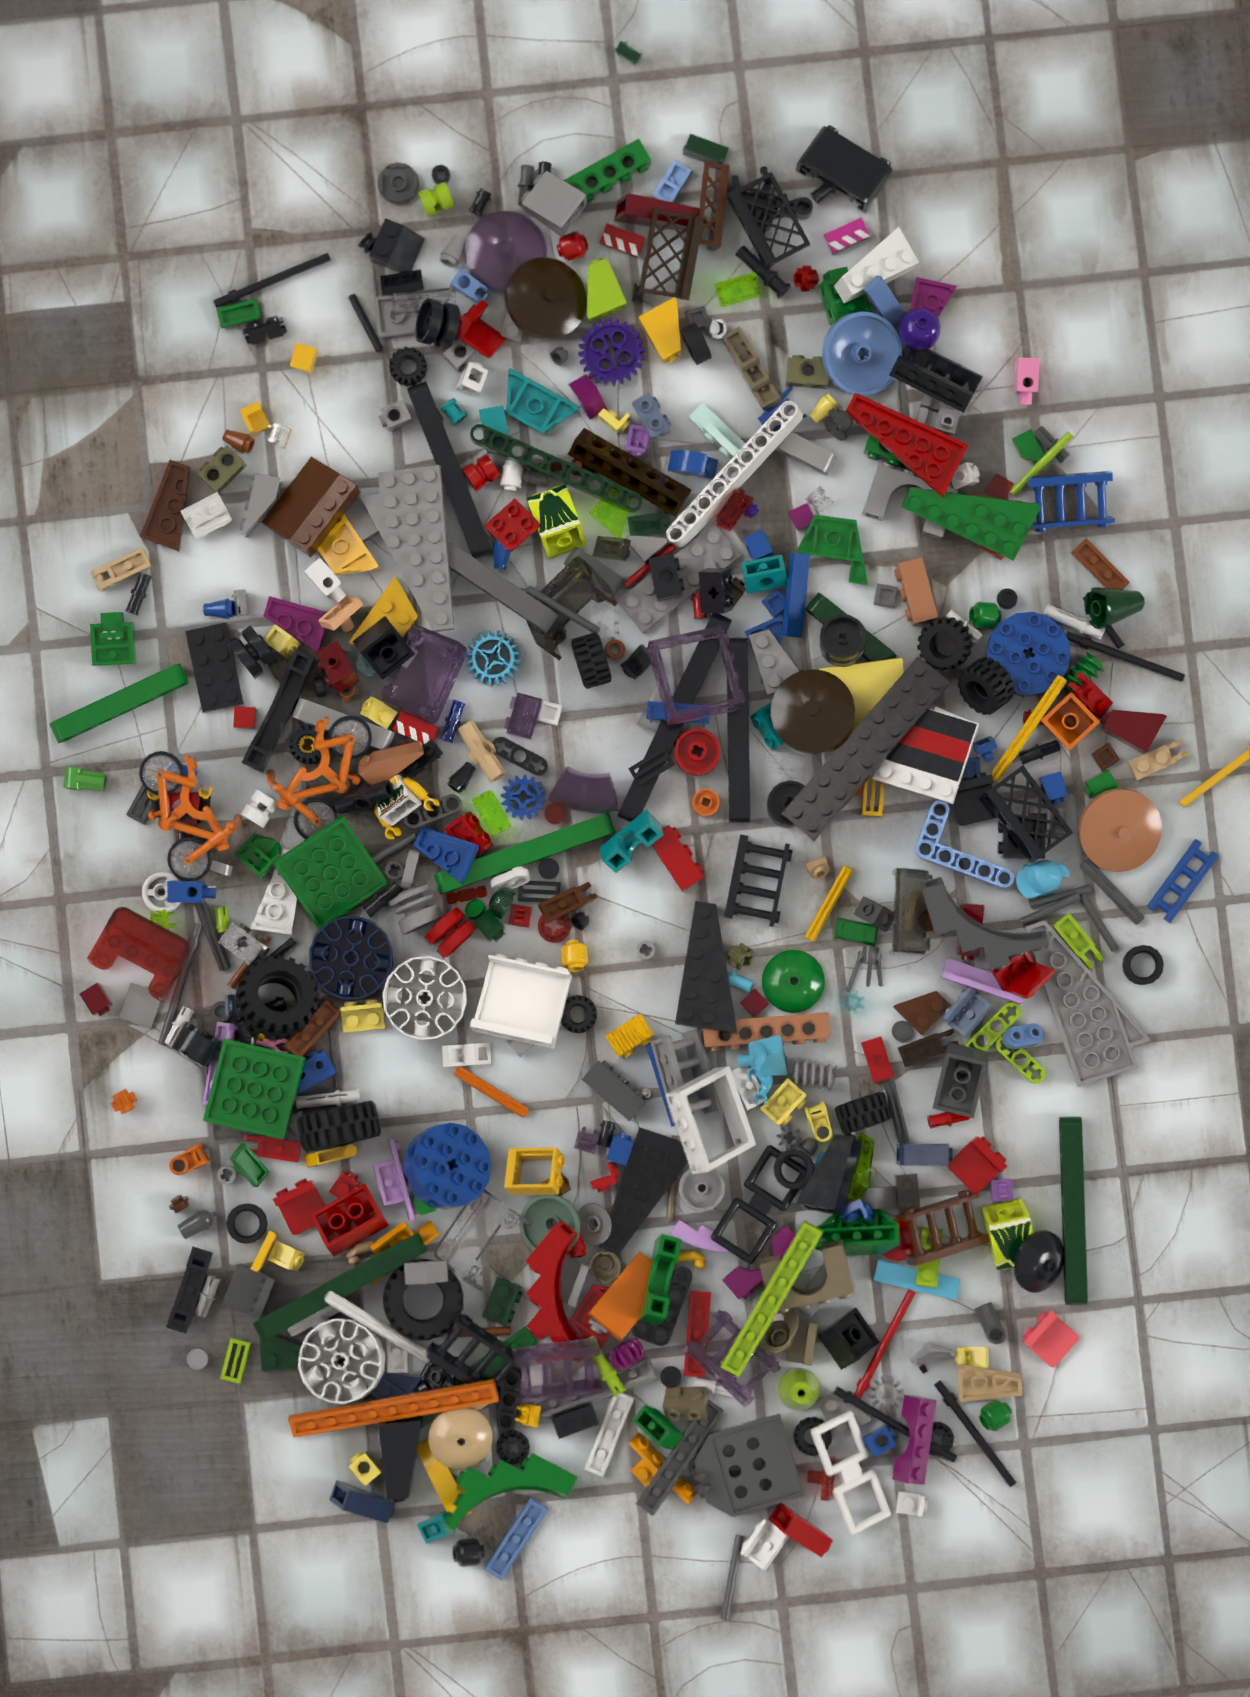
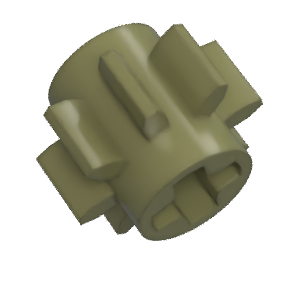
[727,943,753,971]

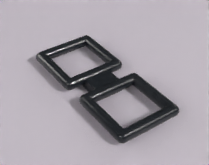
[711,1145,806,1264]

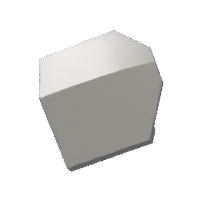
[911,1342,955,1365]

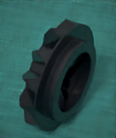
[929,1422,954,1456]
[496,1430,530,1464]

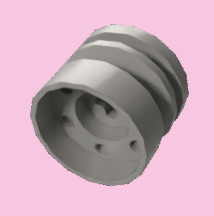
[389,884,443,935]

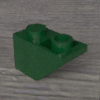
[473,909,506,942]

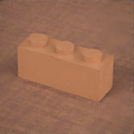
[894,557,938,626]

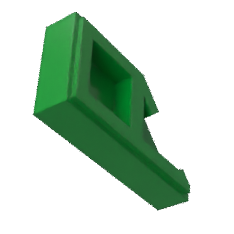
[1012,429,1044,462]

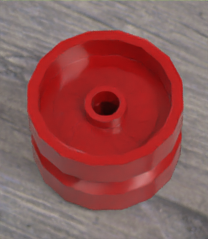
[674,728,721,777]
[424,907,477,959]

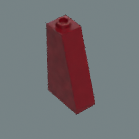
[614,193,699,231]

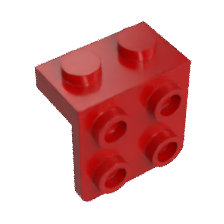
[456,300,506,358]
[484,498,540,552]
[991,951,1055,999]
[947,1136,1008,1193]
[273,1178,325,1235]

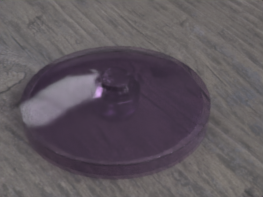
[464,211,547,295]

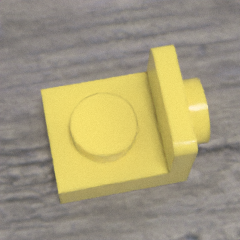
[598,408,631,434]
[264,624,300,660]
[268,1241,305,1271]

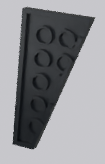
[675,901,738,1034]
[599,1127,688,1254]

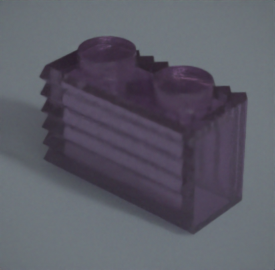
[504,693,542,741]

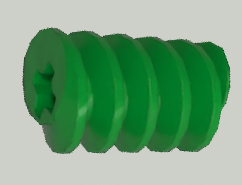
[1063,651,1105,694]

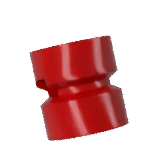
[462,454,501,492]

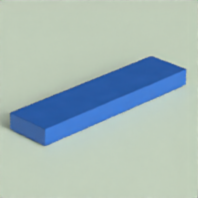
[782,552,810,638]

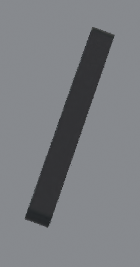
[407,381,493,559]
[726,638,750,823]

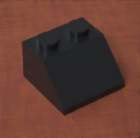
[369,218,425,273]
[352,616,415,680]
[818,1307,879,1370]

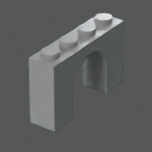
[862,463,958,541]

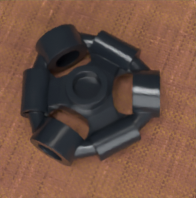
[418,1361,459,1392]

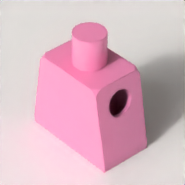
[1014,358,1040,405]

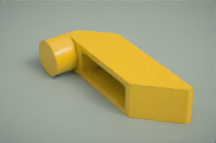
[304,1144,358,1167]

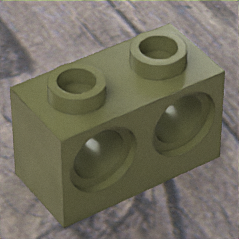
[198,445,247,494]

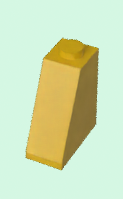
[638,297,681,364]

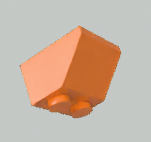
[1040,692,1100,751]

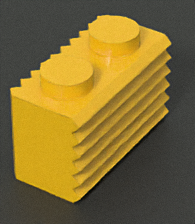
[605,1013,654,1059]

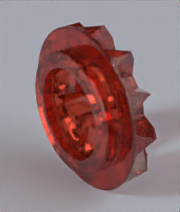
[537,915,571,943]

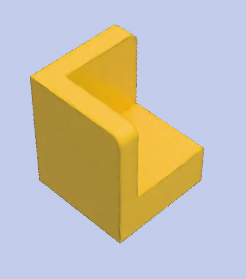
[290,342,318,375]
[239,401,270,436]

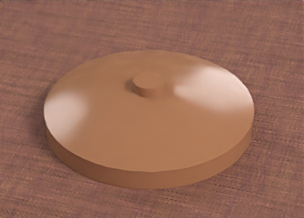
[1078,788,1162,872]

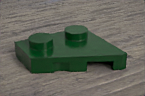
[259,1335,302,1371]

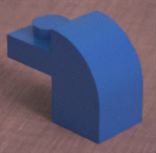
[668,450,718,480]

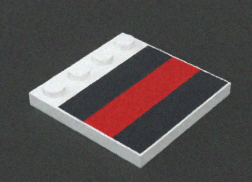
[872,709,979,804]

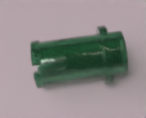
[615,41,642,65]

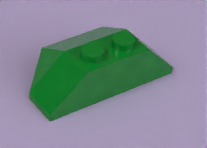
[815,1209,900,1256]

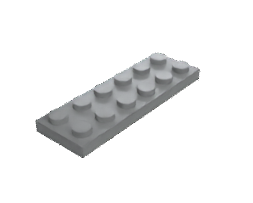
[617,523,741,633]

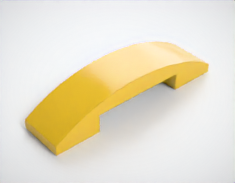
[418,1439,472,1515]

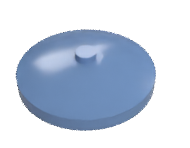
[822,312,902,396]

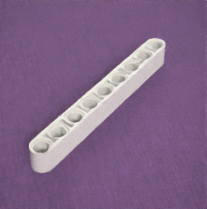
[666,401,803,548]

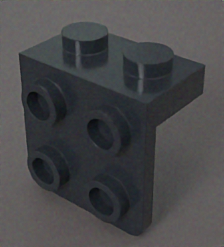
[953,772,997,826]

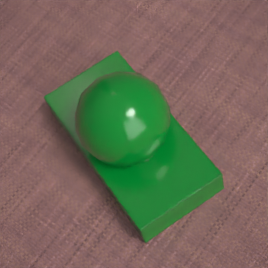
[229,1143,270,1187]

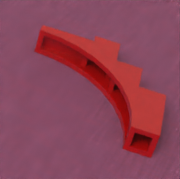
[526,1220,589,1363]

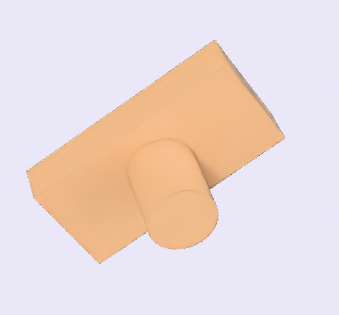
[318,595,363,632]

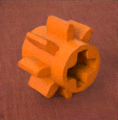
[110,1089,138,1115]

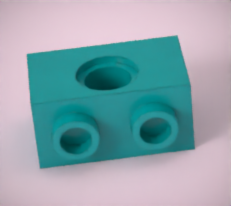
[741,554,787,594]

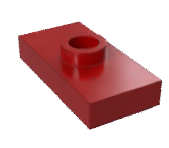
[861,1036,894,1083]

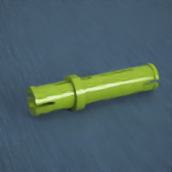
[582,1336,626,1397]

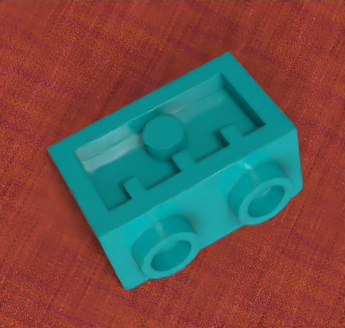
[750,702,784,751]

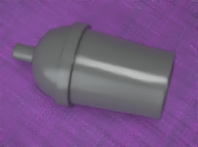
[178,1210,217,1239]

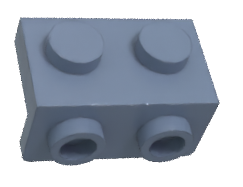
[632,393,671,438]
[943,986,993,1039]

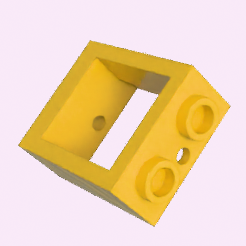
[504,1147,565,1195]

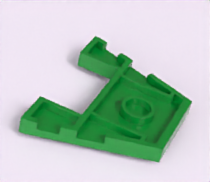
[786,514,868,585]

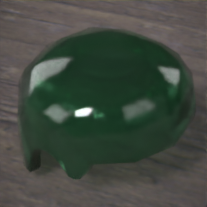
[489,887,517,920]

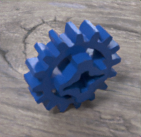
[501,775,546,820]

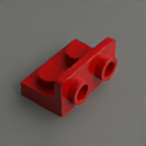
[444,812,493,859]

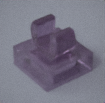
[574,1126,599,1154]

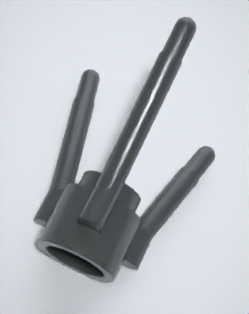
[846,946,883,992]

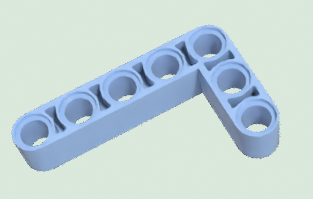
[915,800,1014,889]

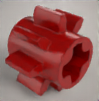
[793,265,819,292]

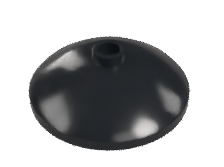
[1014,1230,1064,1293]

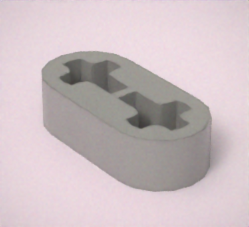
[401,849,420,889]
[192,857,233,877]

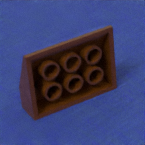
[261,457,360,558]

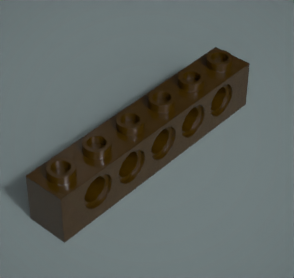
[568,428,692,517]

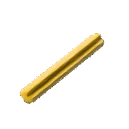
[805,866,853,942]

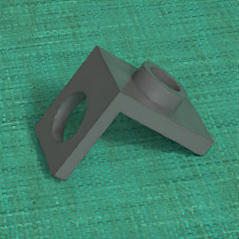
[854,896,896,932]

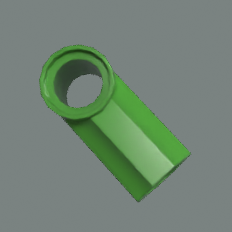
[63,767,107,791]

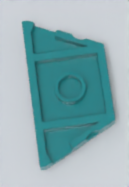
[506,368,580,435]

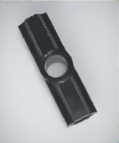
[333,780,395,814]

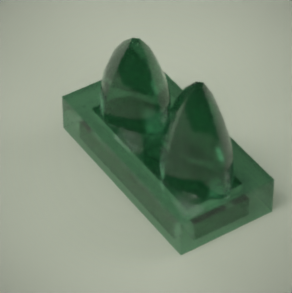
[627,512,671,537]

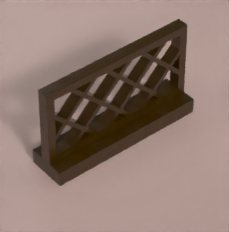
[638,208,704,301]

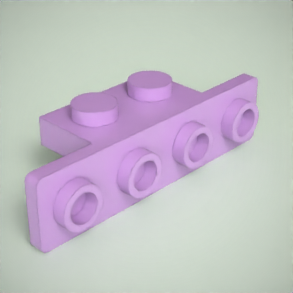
[373,1138,417,1221]

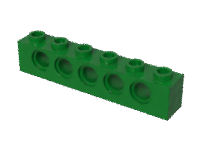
[542,139,651,224]

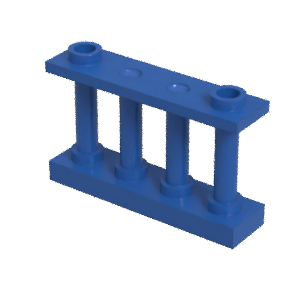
[1026,471,1115,532]

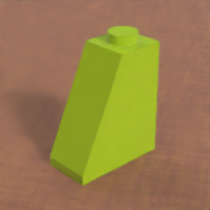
[587,258,627,323]

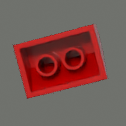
[310,1183,389,1257]

